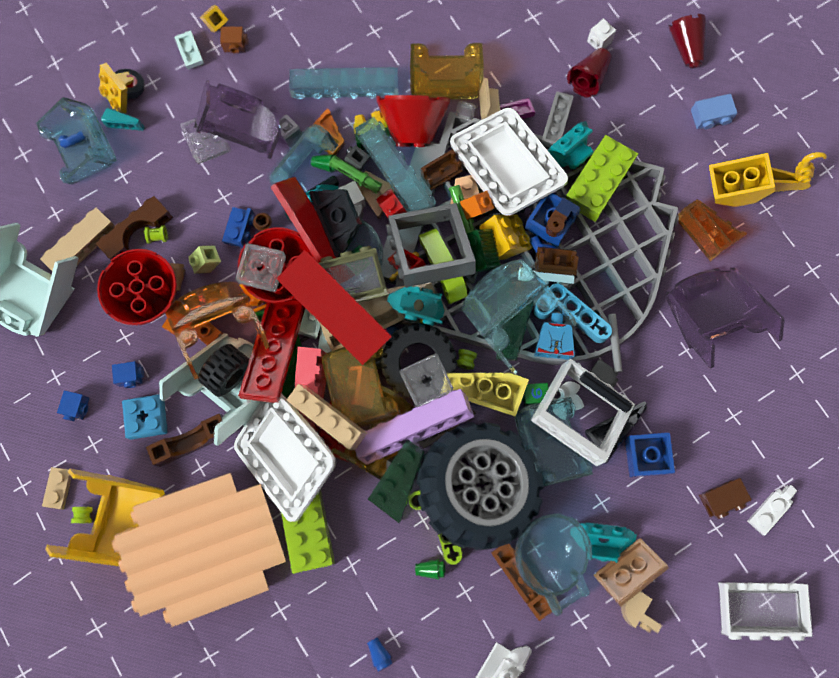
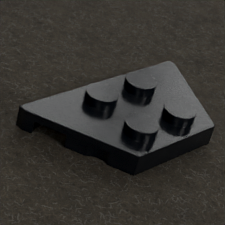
[308,189,362,258]

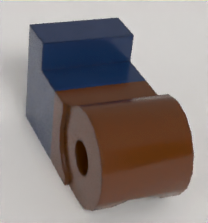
[546,197,580,237]

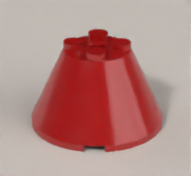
[376,95,450,147]
[238,227,315,303]
[97,249,177,326]

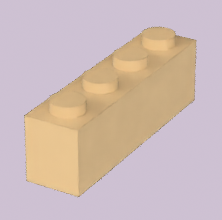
[40,208,115,271]
[287,384,368,450]

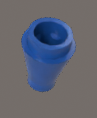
[367,638,393,672]

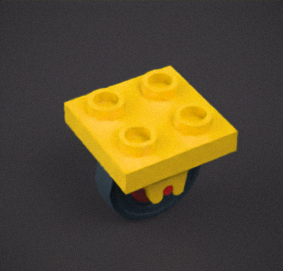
[99,63,144,113]

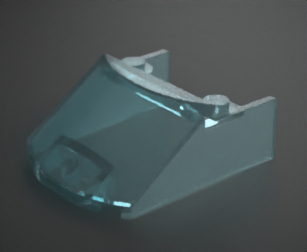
[461,259,577,374]

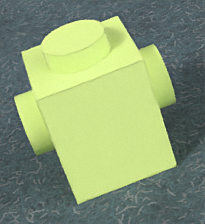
[188,245,221,274]

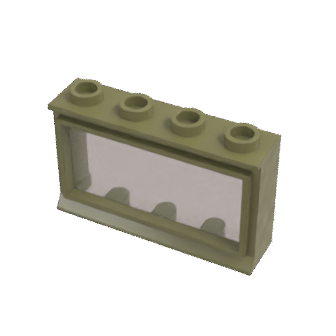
[309,246,388,316]

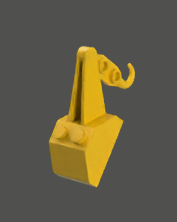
[709,152,827,207]

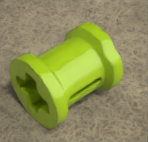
[144,225,168,244]

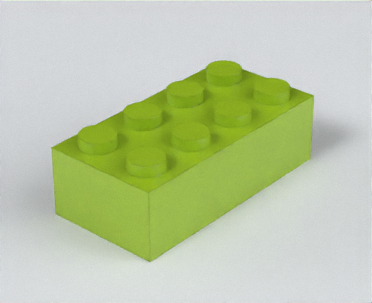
[565,135,638,222]
[281,488,335,574]

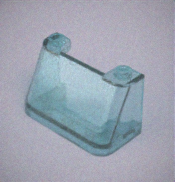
[36,97,116,184]
[267,124,338,186]
[515,397,593,487]

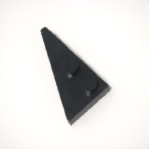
[585,401,647,464]

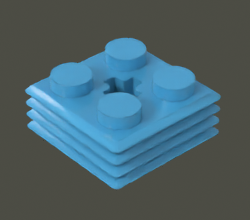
[122,394,168,440]

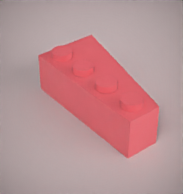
[295,347,330,432]

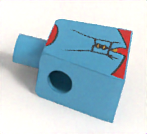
[534,313,574,360]

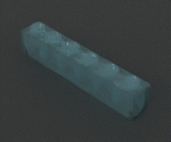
[289,67,398,99]
[355,117,436,212]

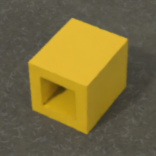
[200,5,228,32]

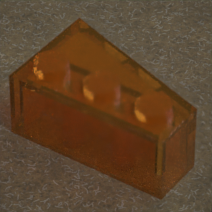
[678,199,747,262]

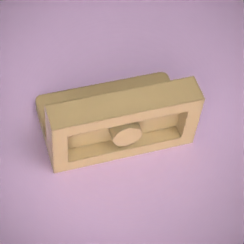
[479,78,500,120]

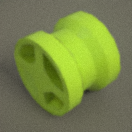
[456,349,477,370]
[71,507,93,523]

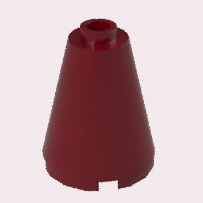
[669,14,706,69]
[567,48,612,97]

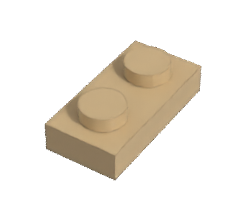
[42,467,72,510]

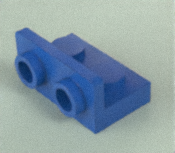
[222,207,256,248]

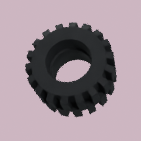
[198,344,249,397]

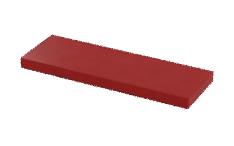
[271,177,355,284]
[276,250,392,365]
[238,298,305,403]

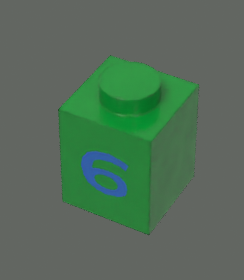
[521,383,548,406]

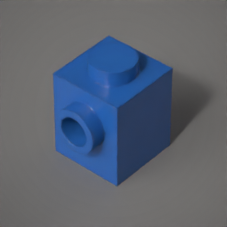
[112,361,145,388]
[57,391,90,422]

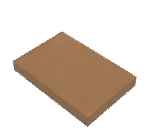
[594,538,669,607]

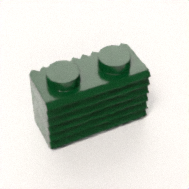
[467,229,501,272]

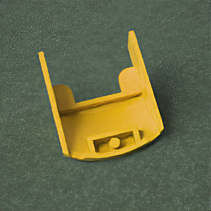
[46,468,165,566]

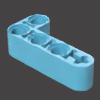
[534,284,612,343]

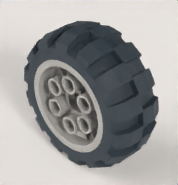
[417,422,544,550]

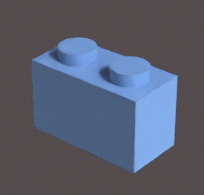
[691,94,737,129]

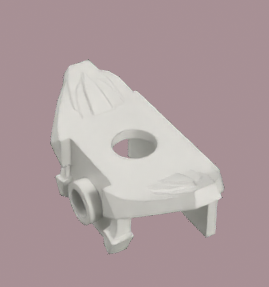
[476,642,532,678]

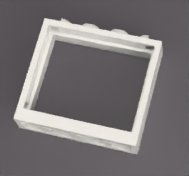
[531,359,635,466]

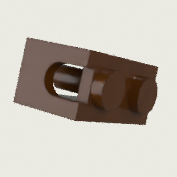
[699,478,752,519]

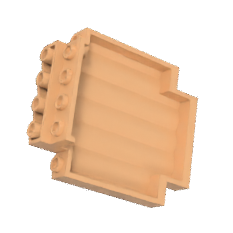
[112,473,286,627]

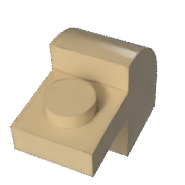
[621,591,662,633]

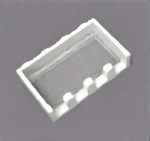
[718,582,812,640]

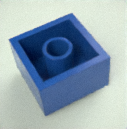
[525,193,580,248]
[625,433,675,478]

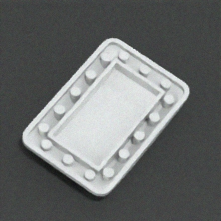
[450,108,568,215]
[234,393,335,522]

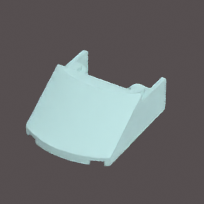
[0,223,79,337]
[159,333,261,446]

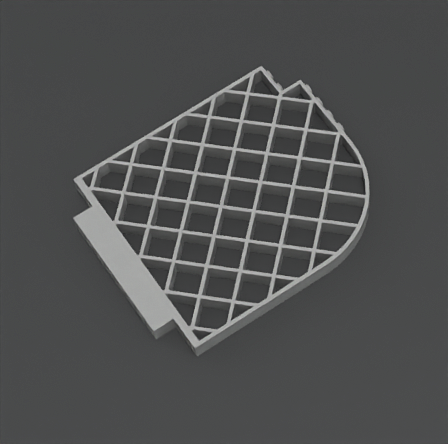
[375,112,679,365]

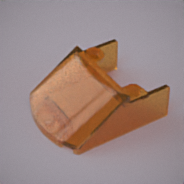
[165,282,269,380]

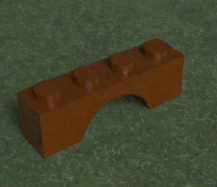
[96,196,173,260]
[146,413,223,467]

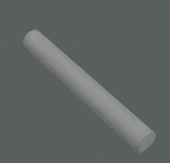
[608,314,623,373]

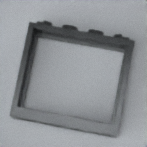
[386,203,475,288]

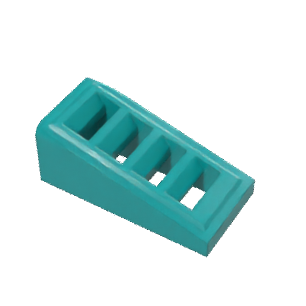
[101,108,145,131]

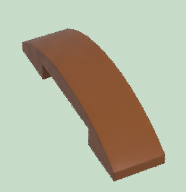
[491,544,555,621]

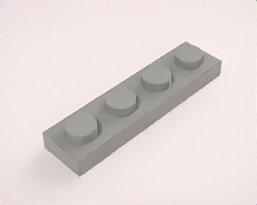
[541,91,574,148]

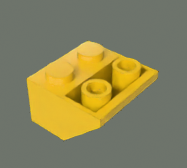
[479,214,533,260]

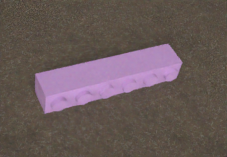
[356,389,474,465]

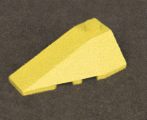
[441,373,529,417]

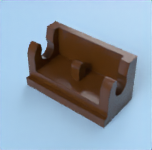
[421,149,462,191]
[535,247,579,276]

